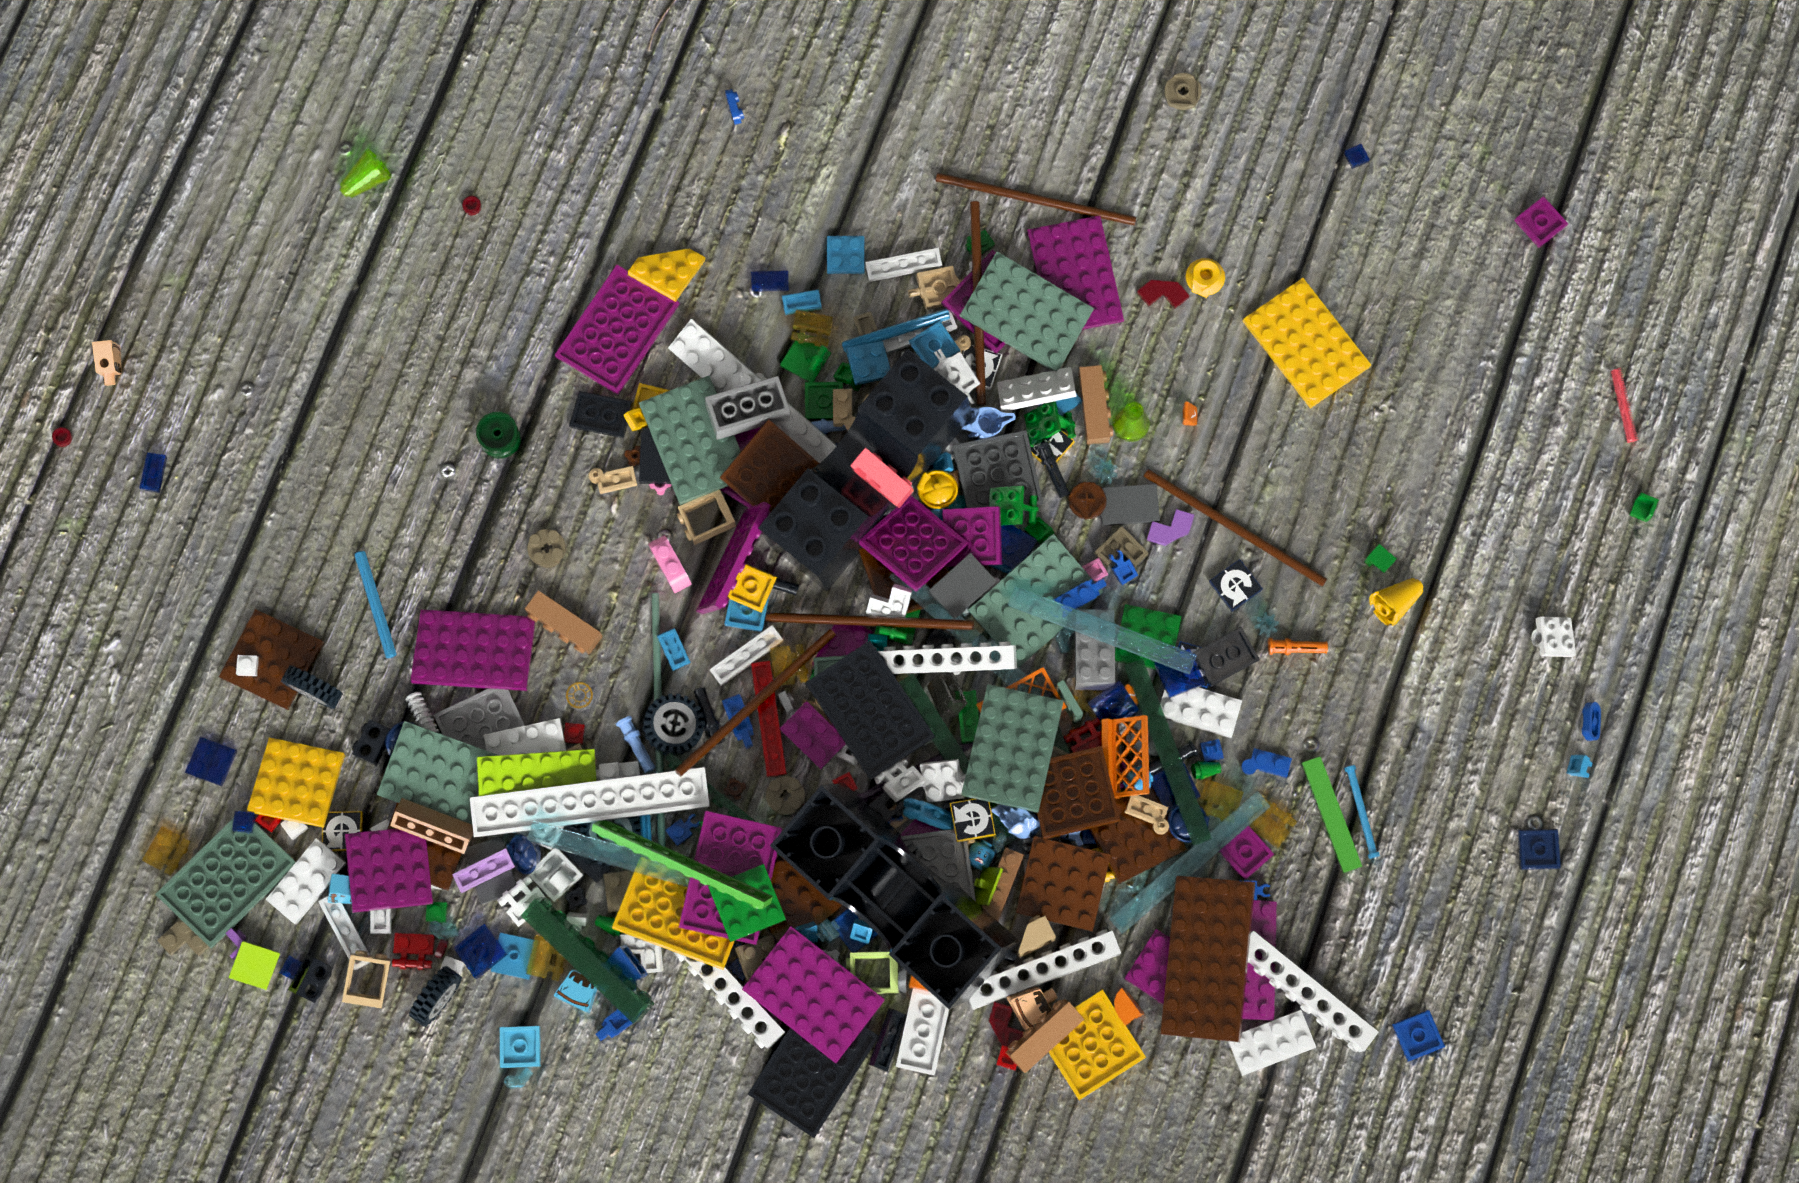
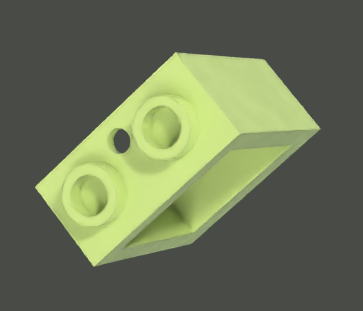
[846,952,898,994]

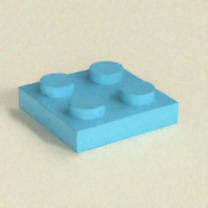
[500,1026,541,1068]

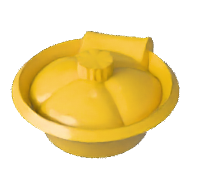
[1186,258,1225,298]
[916,470,958,509]

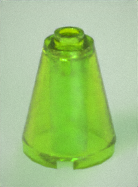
[340,148,392,198]
[1112,402,1150,442]

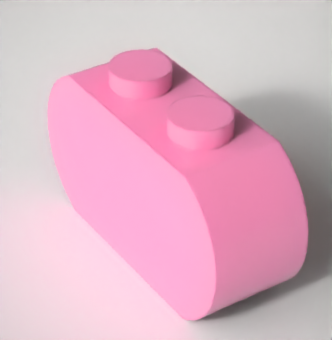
[648,535,692,594]

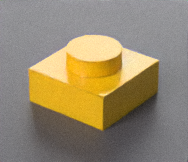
[623,408,648,431]

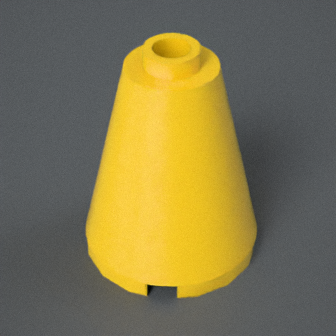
[1369,578,1423,626]

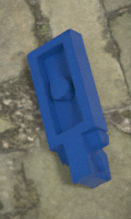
[1053,579,1107,616]
[722,694,754,749]
[596,996,648,1041]

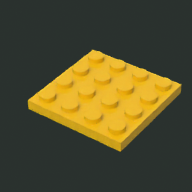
[247,738,345,828]
[1048,990,1146,1100]

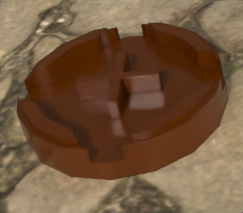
[1069,482,1107,520]

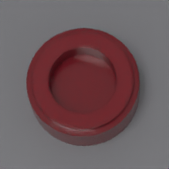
[462,196,482,216]
[52,427,73,447]
[434,938,448,959]

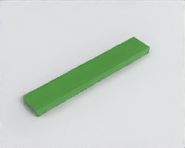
[1302,756,1362,873]

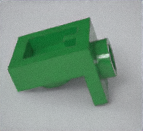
[965,230,995,255]
[833,362,863,391]
[1024,516,1057,546]

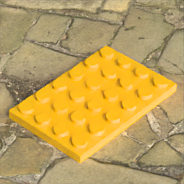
[1243,278,1371,409]
[612,855,734,970]

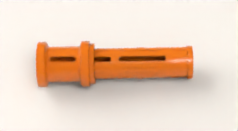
[1268,638,1328,655]

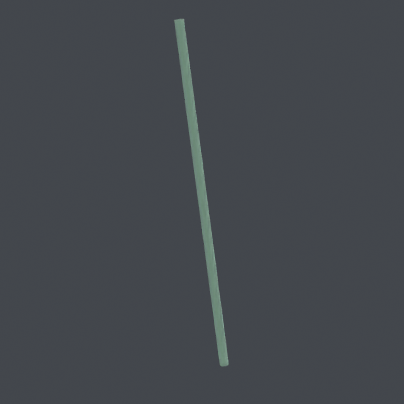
[652,593,666,847]

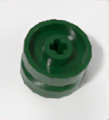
[476,412,521,459]

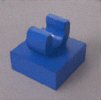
[1200,739,1224,762]

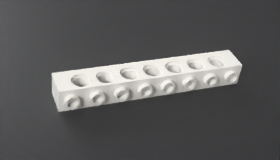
[875,642,1017,674]
[969,929,1121,1010]
[1248,931,1378,1052]
[674,952,785,1049]

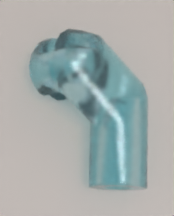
[1056,625,1074,654]
[991,832,1007,855]
[429,921,458,939]
[504,1067,533,1089]

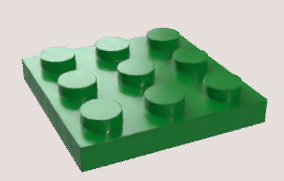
[1115,604,1182,673]
[708,864,786,942]

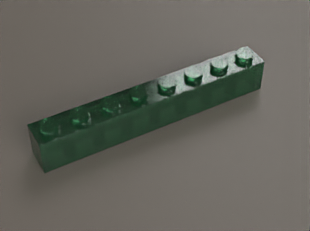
[521,897,655,1024]

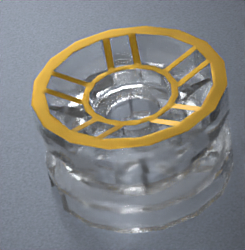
[566,682,595,711]

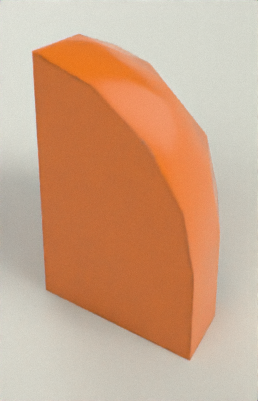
[1114,988,1144,1025]

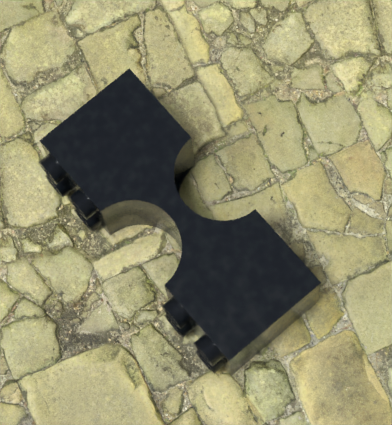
[758,349,972,592]
[770,783,1019,1009]

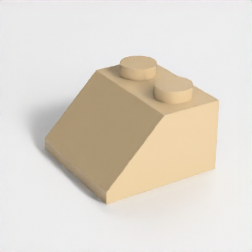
[1017,915,1056,959]

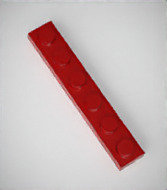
[751,661,787,778]

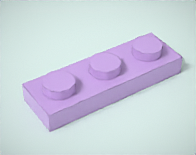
[452,848,515,893]

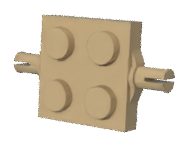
[908,266,963,310]

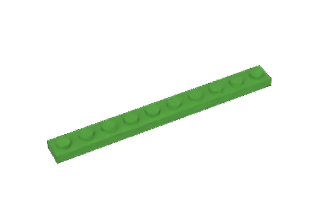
[591,820,773,909]

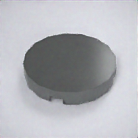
[898,965,909,993]

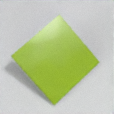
[974,867,1003,906]
[228,941,280,990]

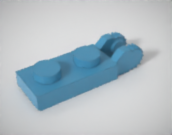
[903,798,954,830]

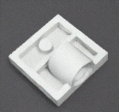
[1531,617,1576,657]
[529,847,583,902]

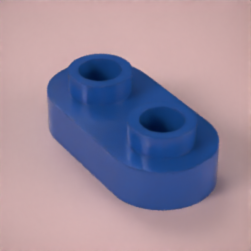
[725,89,744,125]
[1582,702,1601,741]

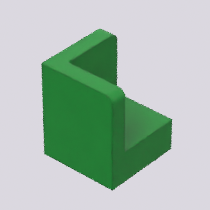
[1629,493,1659,522]
[1364,544,1397,573]

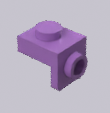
[225,928,247,960]

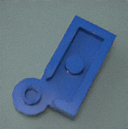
[1241,748,1292,778]

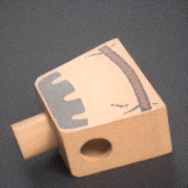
[92,340,122,386]
[1006,986,1058,1030]

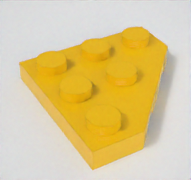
[628,248,705,302]

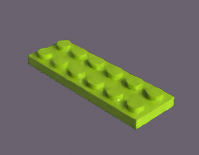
[476,749,596,796]

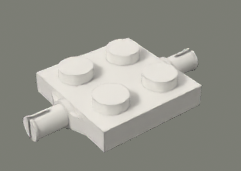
[934,349,981,406]
[919,759,966,802]

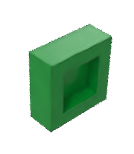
[426,902,448,923]

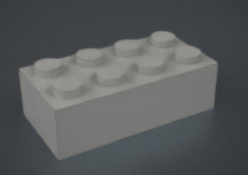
[705,376,790,440]
[1074,609,1115,690]

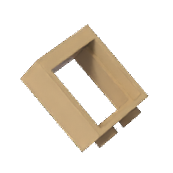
[677,490,736,545]
[342,950,391,1008]

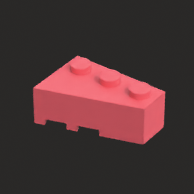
[850,448,914,508]

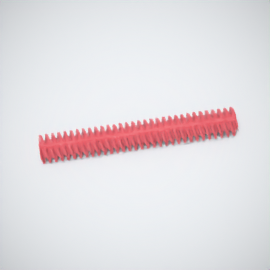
[1610,368,1638,443]

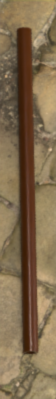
[936,173,1136,226]
[970,201,986,406]
[1143,469,1327,587]
[766,612,974,630]
[674,629,836,777]

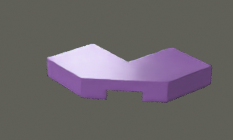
[1147,509,1194,546]

